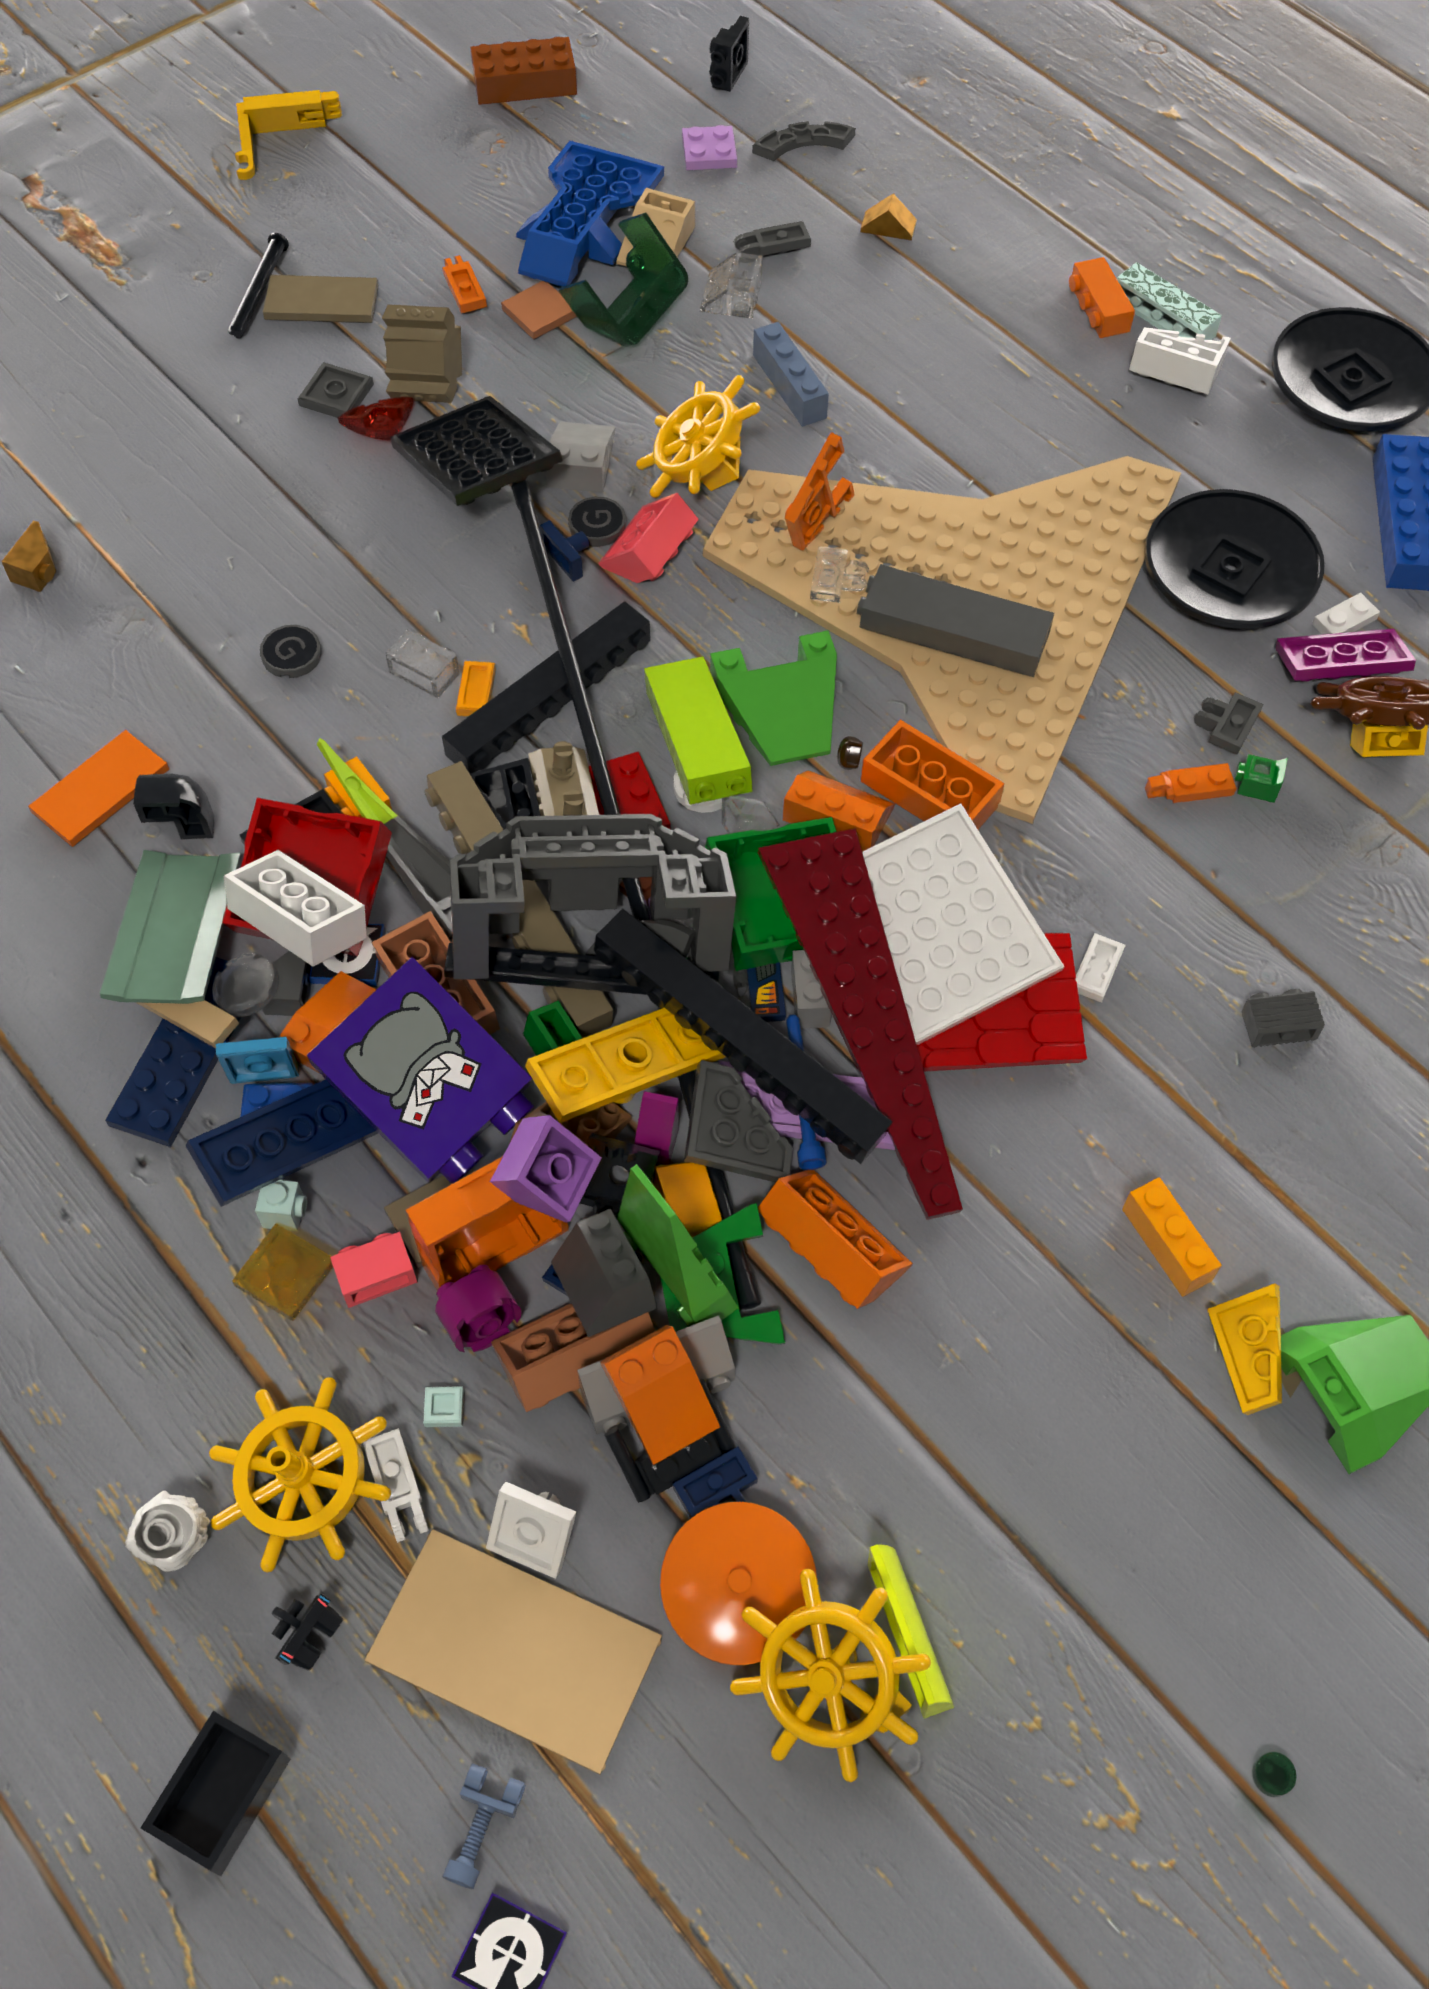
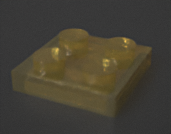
[232,1223,333,1321]

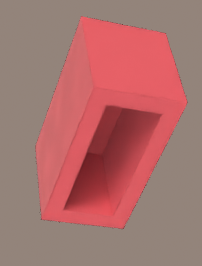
[330,1231,417,1308]

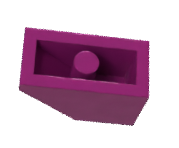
[634,1091,679,1166]

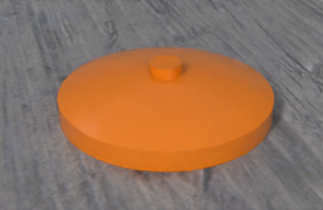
[660,1502,817,1666]

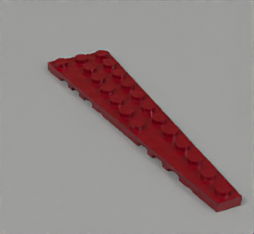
[758,828,963,1220]

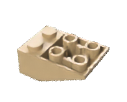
[616,188,695,278]

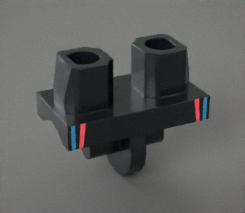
[271,1594,343,1671]

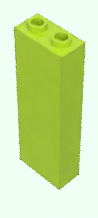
[644,656,752,805]

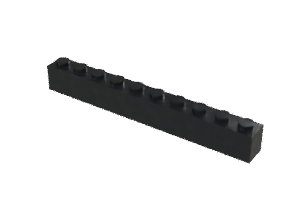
[594,908,893,1164]

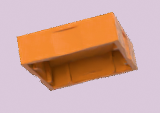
[405,1156,569,1290]

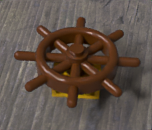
[1311,676,1429,757]

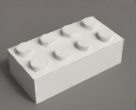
[224,850,367,966]

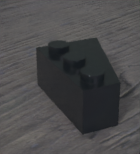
[470,758,541,830]

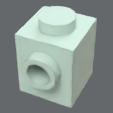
[255,1180,307,1232]

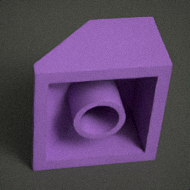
[490,1115,602,1222]

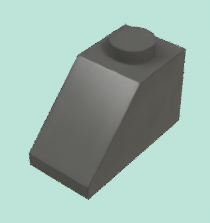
[258,951,311,1016]

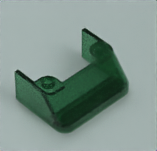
[558,212,688,346]

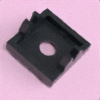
[579,1133,660,1220]

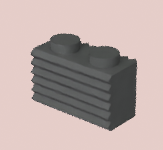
[1241,989,1325,1048]

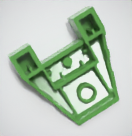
[710,630,837,766]
[617,1164,739,1327]

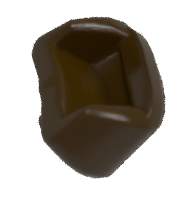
[837,736,863,770]

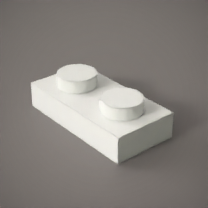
[1312,592,1380,635]

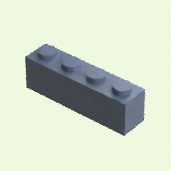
[753,321,829,427]

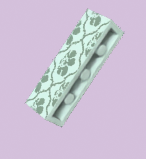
[1117,262,1222,340]

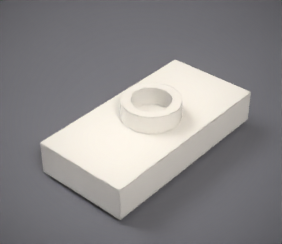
[1075,933,1126,1003]

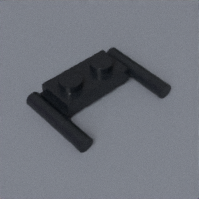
[604,1379,736,1503]

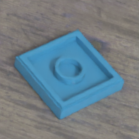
[216,1037,299,1084]

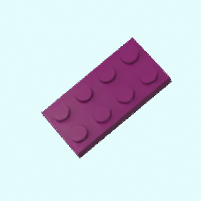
[1275,629,1416,681]

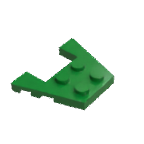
[660,1203,785,1345]

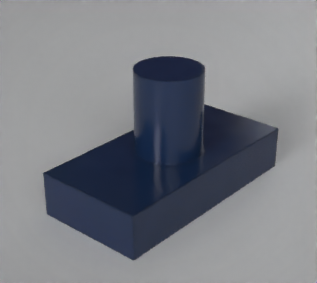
[540,520,589,582]

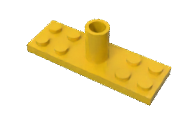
[525,1008,726,1123]

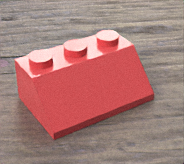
[598,493,699,583]

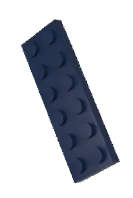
[105,957,253,1147]
[185,1079,378,1207]

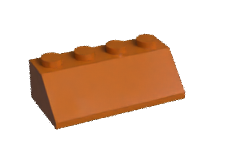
[758,1170,913,1309]

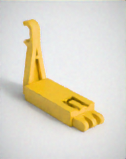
[235,90,342,180]

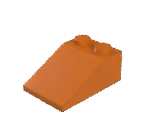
[279,971,376,1073]
[600,1325,720,1465]

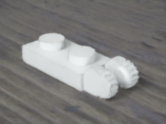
[363,1428,429,1543]

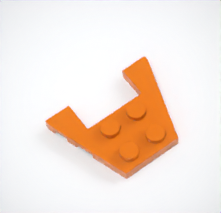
[785,432,855,551]

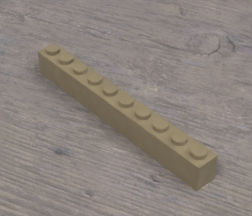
[425,761,613,1038]

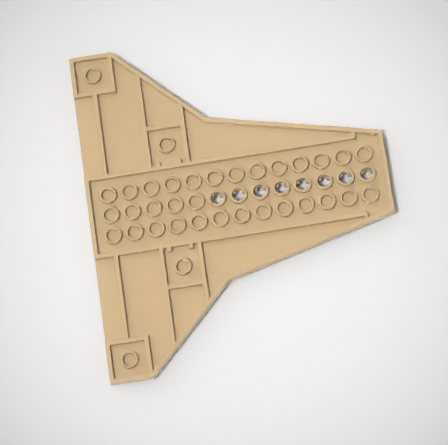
[703,456,1181,824]

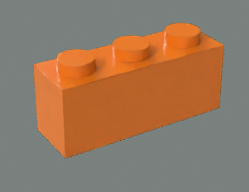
[1069,257,1135,338]

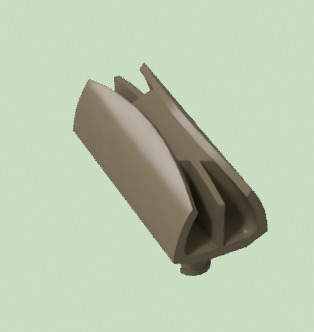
[528,741,599,816]

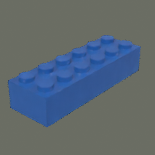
[1372,434,1429,591]

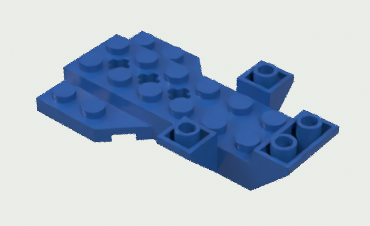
[516,140,664,288]

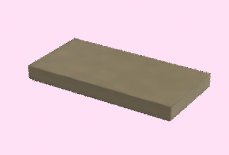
[263,275,378,323]

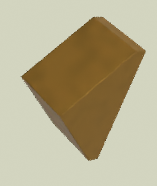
[860,193,917,241]

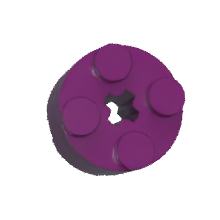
[435,1264,522,1352]

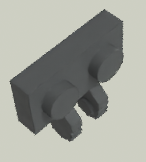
[1194,692,1264,754]

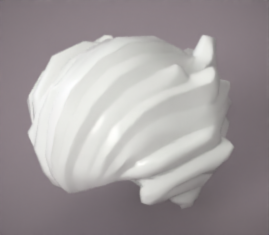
[125,1490,210,1572]

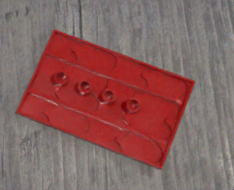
[917,933,1087,1072]

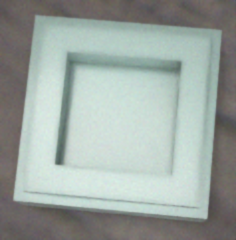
[423,1386,464,1427]

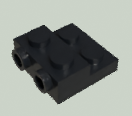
[709,16,749,92]

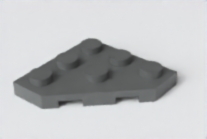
[684,1060,793,1183]

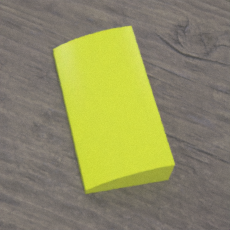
[867,1544,954,1719]

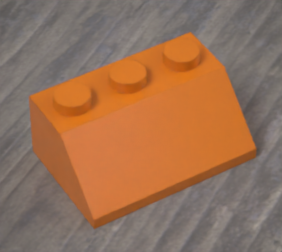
[783,770,895,852]

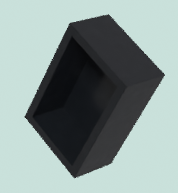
[141,1711,291,1876]

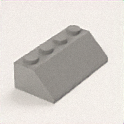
[577,1315,735,1434]

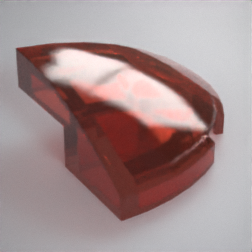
[338,397,414,441]

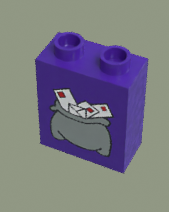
[307,957,534,1184]

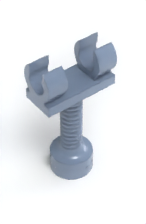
[442,1763,526,1889]

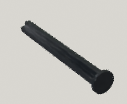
[228,233,289,338]

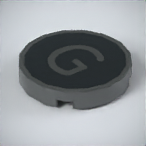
[568,496,626,547]
[260,625,321,678]

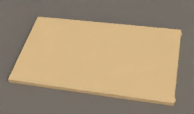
[364,1529,662,1775]

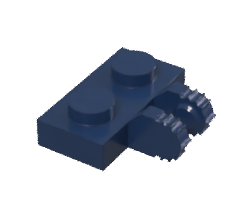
[673,1446,758,1519]

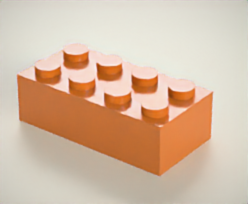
[861,719,1005,830]

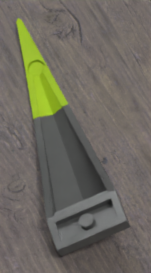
[317,738,452,940]

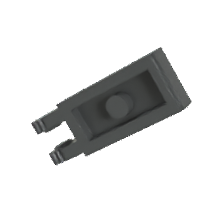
[733,221,811,261]

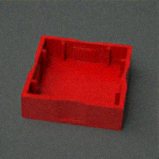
[222,798,392,956]

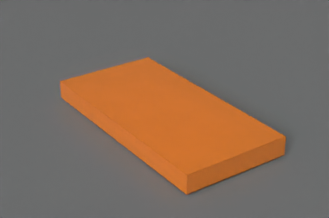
[28,730,169,847]

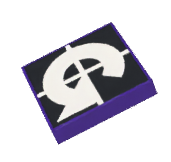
[451,1892,568,1989]

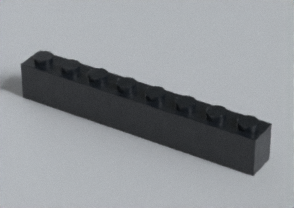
[442,601,650,774]

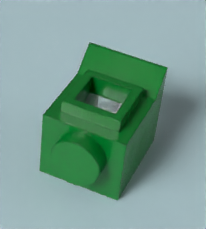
[1234,754,1288,803]

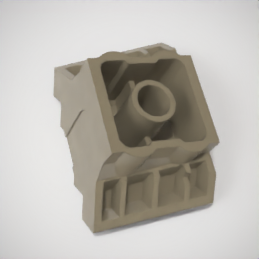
[382,304,462,403]

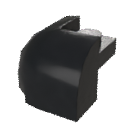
[133,774,214,839]

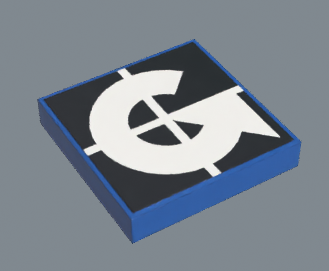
[309,923,385,987]

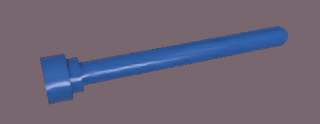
[786,1014,827,1170]

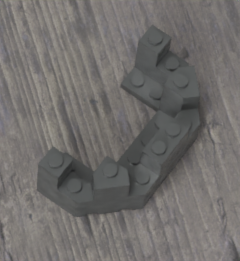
[450,814,736,980]

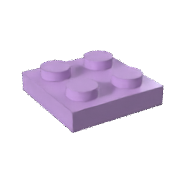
[682,125,737,170]

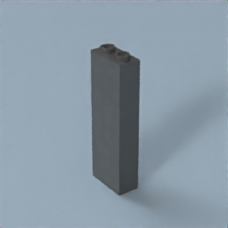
[857,564,1054,677]

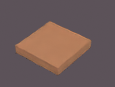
[501,281,577,340]

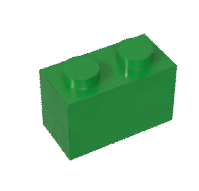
[523,1001,582,1056]

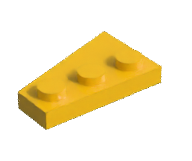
[1207,1283,1282,1415]

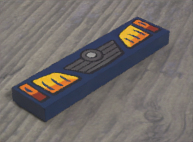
[747,962,786,1022]

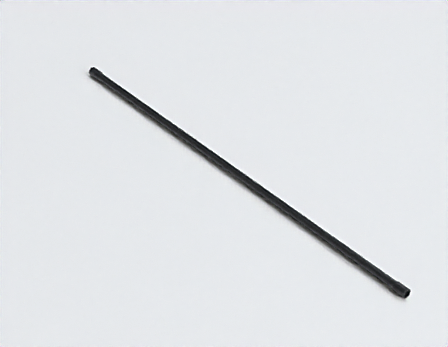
[511,480,761,1310]

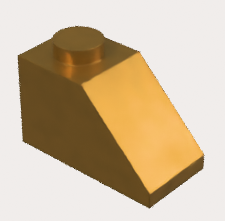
[1,521,56,592]

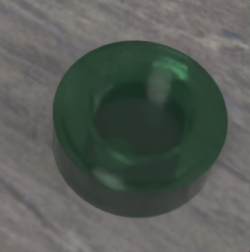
[1252,1752,1297,1797]

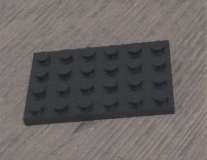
[390,396,563,506]

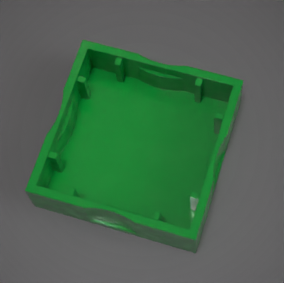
[705,817,836,971]

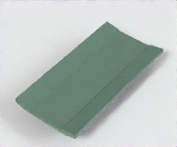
[100,850,241,1004]

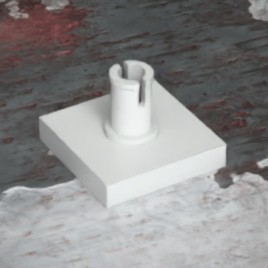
[486,1482,576,1579]

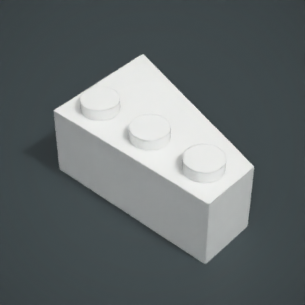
[1129,327,1231,395]

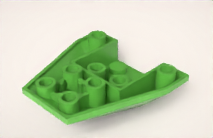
[1281,1315,1429,1474]

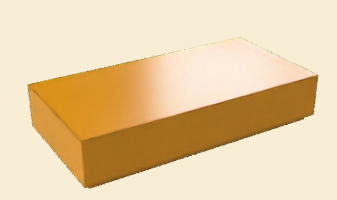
[456,661,496,716]

